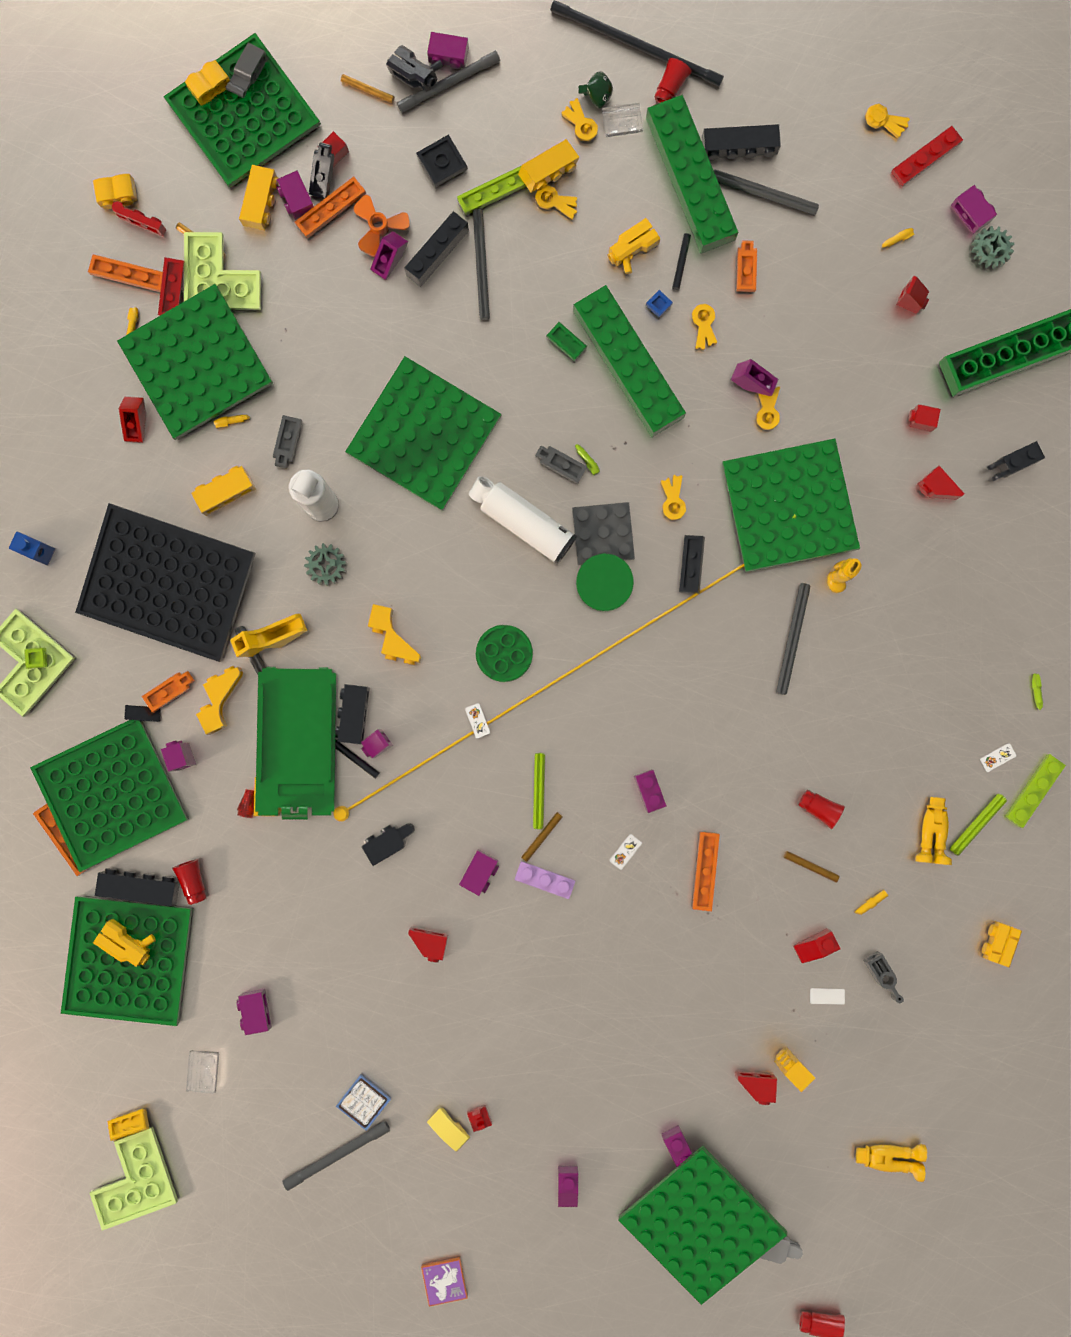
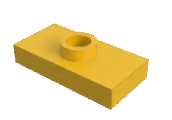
[107,1109,149,1141]

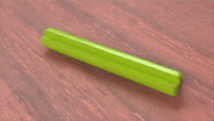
[533,753,545,829]
[950,794,1007,856]

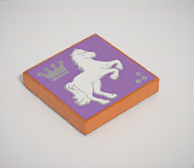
[421,1257,468,1306]

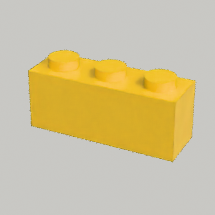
[518,139,579,193]
[239,165,279,231]
[191,466,256,516]
[774,1048,815,1092]

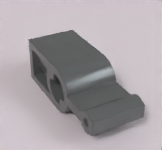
[226,43,268,98]
[863,951,904,1004]

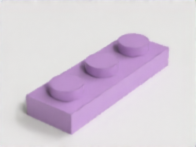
[515,861,575,899]

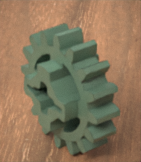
[971,226,1015,269]
[304,543,347,586]

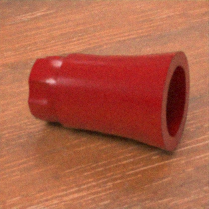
[654,58,692,103]
[798,790,845,829]
[172,859,207,905]
[799,1311,845,1337]

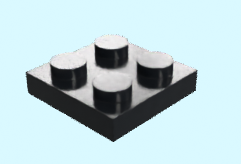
[416,134,468,187]

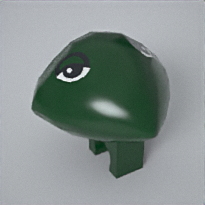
[578,71,613,109]

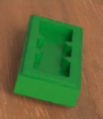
[546,322,587,362]

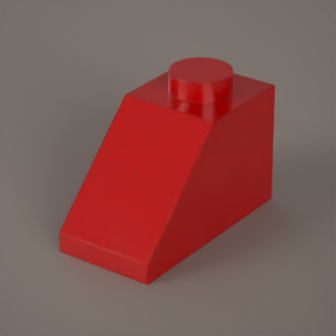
[896,276,929,314]
[118,396,146,442]
[917,466,965,500]
[408,928,448,963]
[793,929,841,963]
[735,1072,777,1105]

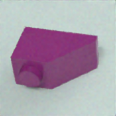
[370,231,408,280]
[731,359,779,396]
[361,729,393,759]
[558,1166,578,1207]

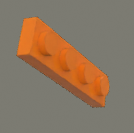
[295,176,366,239]
[88,254,163,292]
[33,804,88,876]
[692,832,720,911]

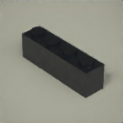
[702,124,781,160]
[404,211,469,287]
[95,868,180,906]

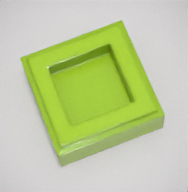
[24,648,47,669]

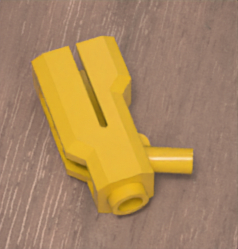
[607,218,660,274]
[93,919,156,967]

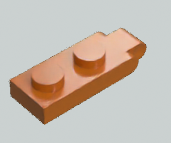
[736,240,757,292]
[142,671,195,713]

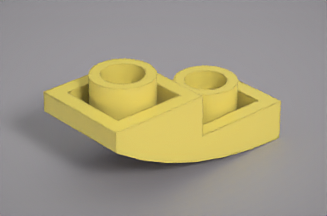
[427,1108,470,1151]

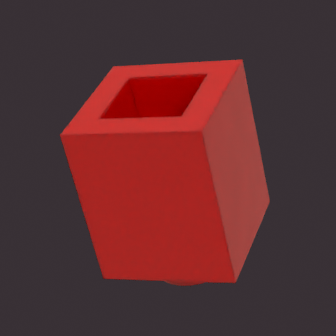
[317,131,349,167]
[908,404,941,432]

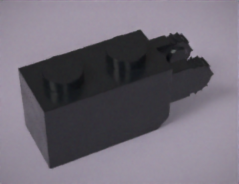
[987,441,1045,481]
[361,823,415,866]

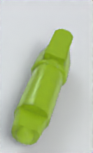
[575,444,600,475]
[1032,674,1043,710]

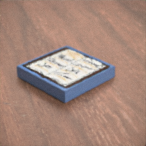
[336,1074,391,1131]

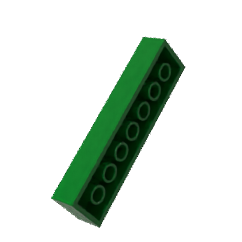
[646,94,739,254]
[573,285,686,437]
[939,309,1071,397]

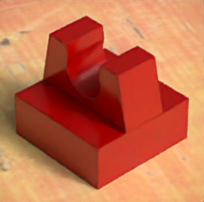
[467,1105,492,1132]

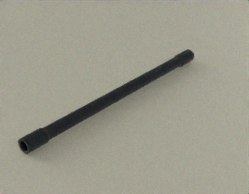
[550,0,724,87]

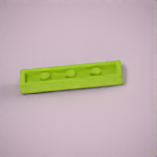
[457,165,527,216]
[1005,754,1066,828]

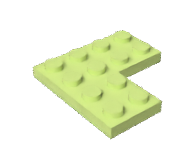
[184,232,261,310]
[0,609,76,717]
[89,1126,178,1231]

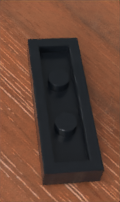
[679,535,705,594]

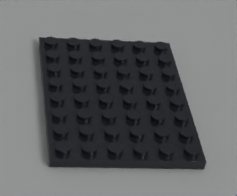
[75,503,256,662]

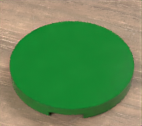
[576,553,634,611]
[476,625,533,682]

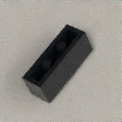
[335,684,370,744]

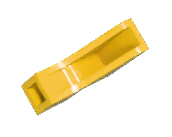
[368,604,421,665]
[230,614,307,657]
[196,666,244,735]

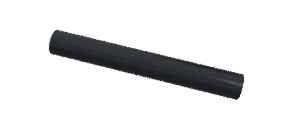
[672,233,691,290]
[335,739,380,779]

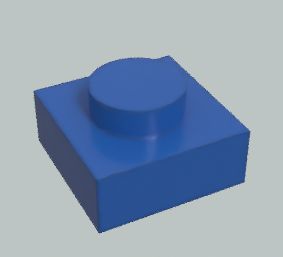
[646,290,673,318]

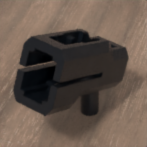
[386,45,443,92]

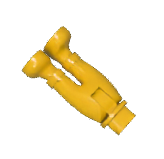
[827,558,862,593]
[915,797,952,865]
[855,1144,927,1182]

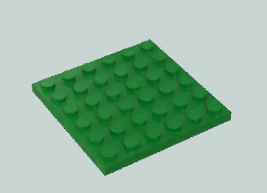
[163,33,321,188]
[117,284,273,440]
[345,356,502,511]
[722,438,860,572]
[30,720,188,872]
[61,896,192,1026]
[618,1145,787,1305]

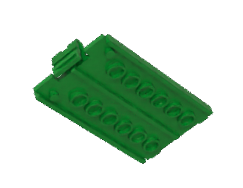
[255,667,336,820]

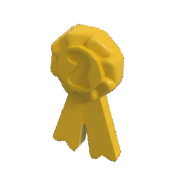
[561,98,598,142]
[865,103,910,138]
[535,185,577,220]
[692,304,717,350]
[756,386,780,430]
[660,475,686,520]

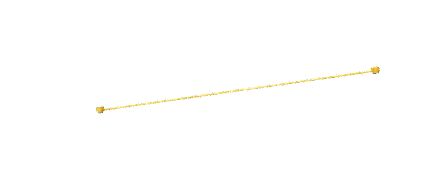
[333,564,744,821]

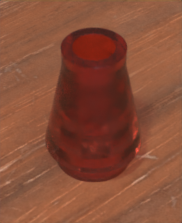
[237,789,254,819]

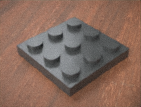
[572,502,635,565]

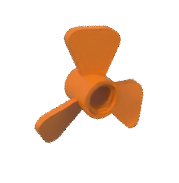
[354,195,410,257]

